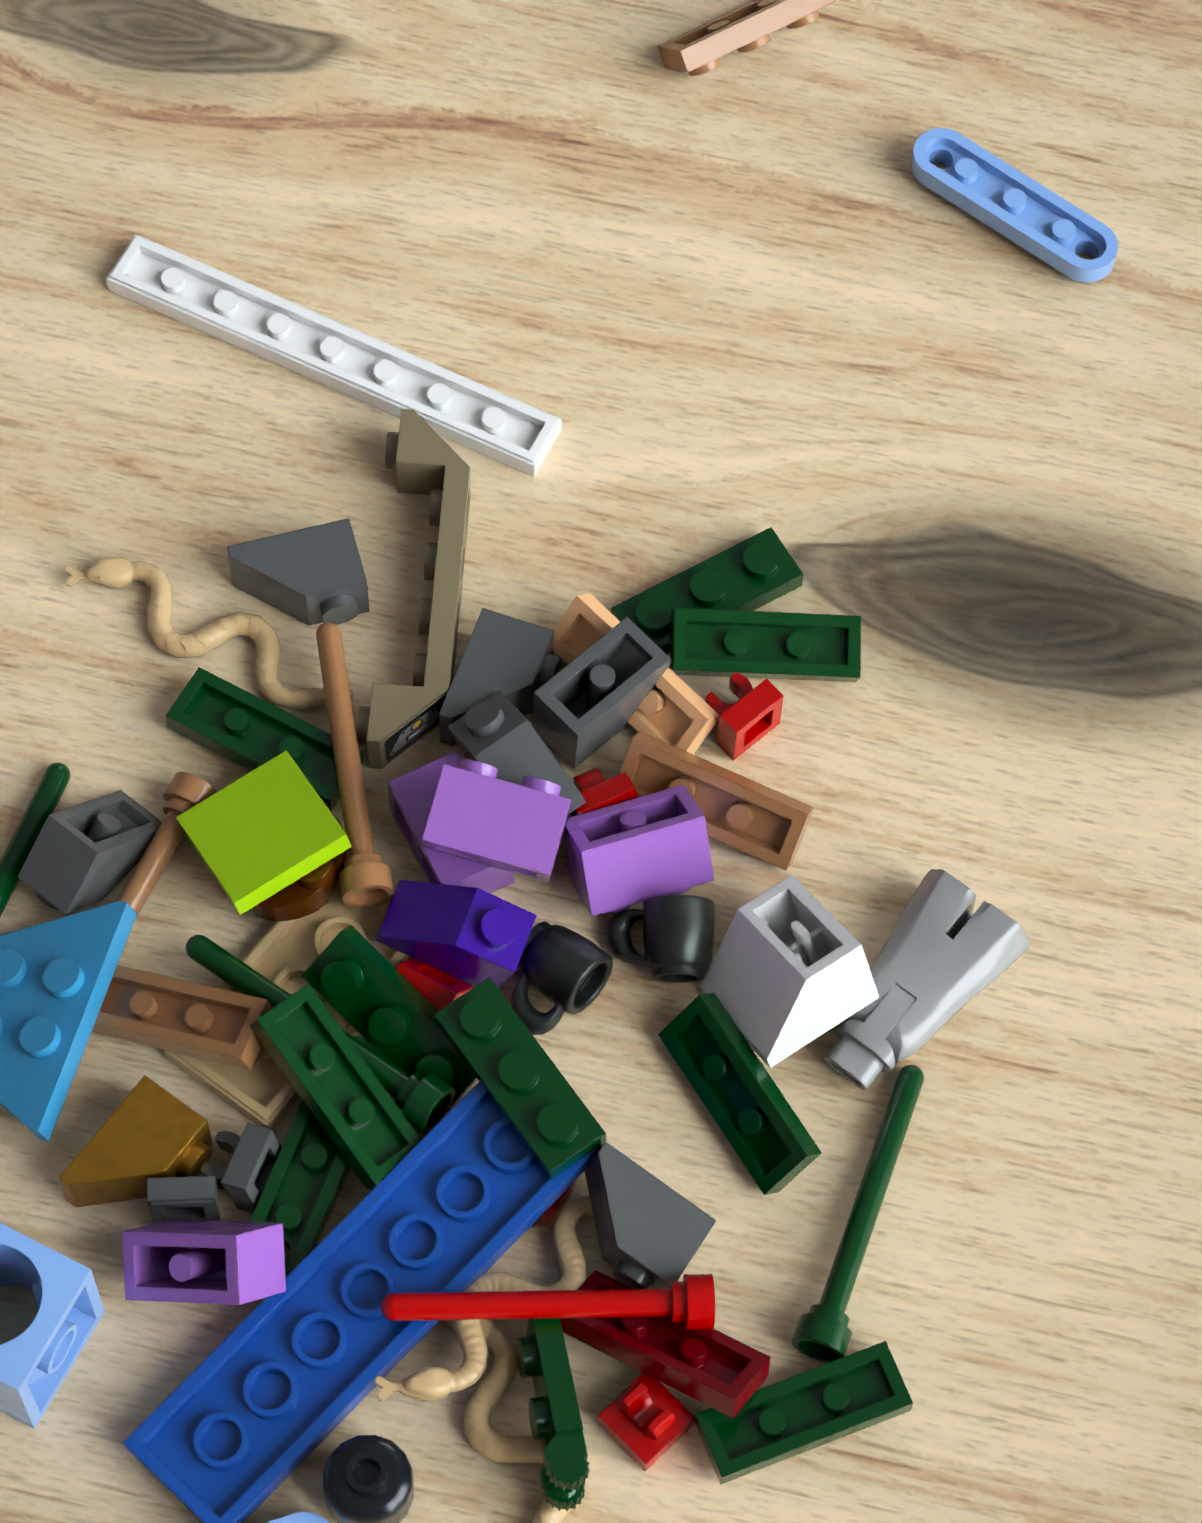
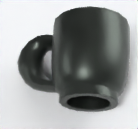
[605,895,715,983]
[511,921,613,1035]

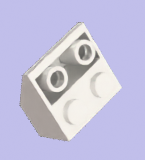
[700,875,879,1068]

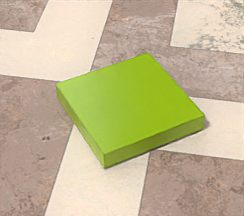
[176,750,352,915]

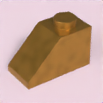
[58,1075,213,1207]

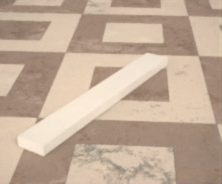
[106,234,562,477]

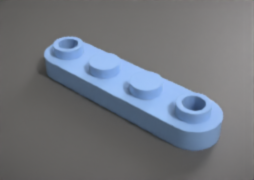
[911,128,1118,283]

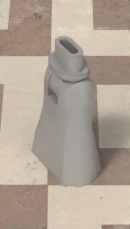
[824,869,1030,1090]

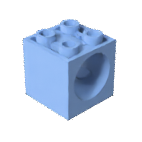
[0,1223,105,1429]

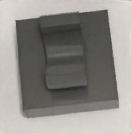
[201,1123,282,1213]

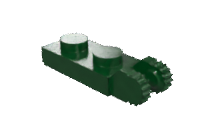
[516,1318,589,1512]

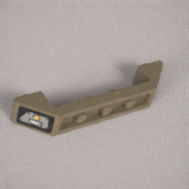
[356,409,471,769]

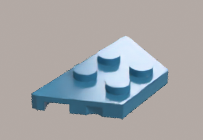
[0,901,137,1142]

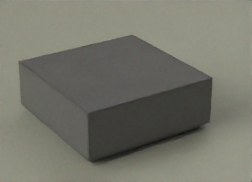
[147,1176,220,1223]

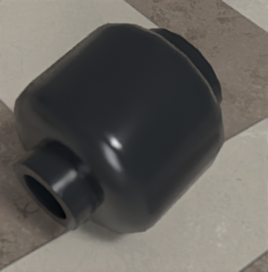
[323,1435,414,1523]

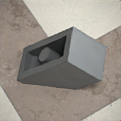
[227,518,369,626]
[439,608,562,746]
[531,617,671,769]
[448,690,586,815]
[18,790,162,915]
[584,1142,717,1289]

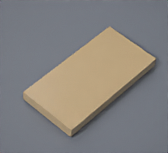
[164,880,413,1130]

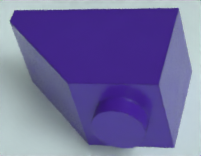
[375,880,537,988]

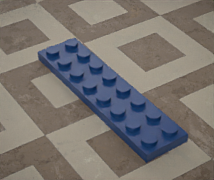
[123,1082,607,1523]

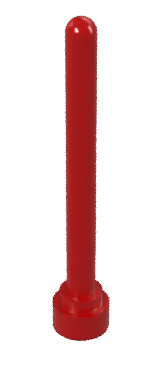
[381,1274,715,1330]

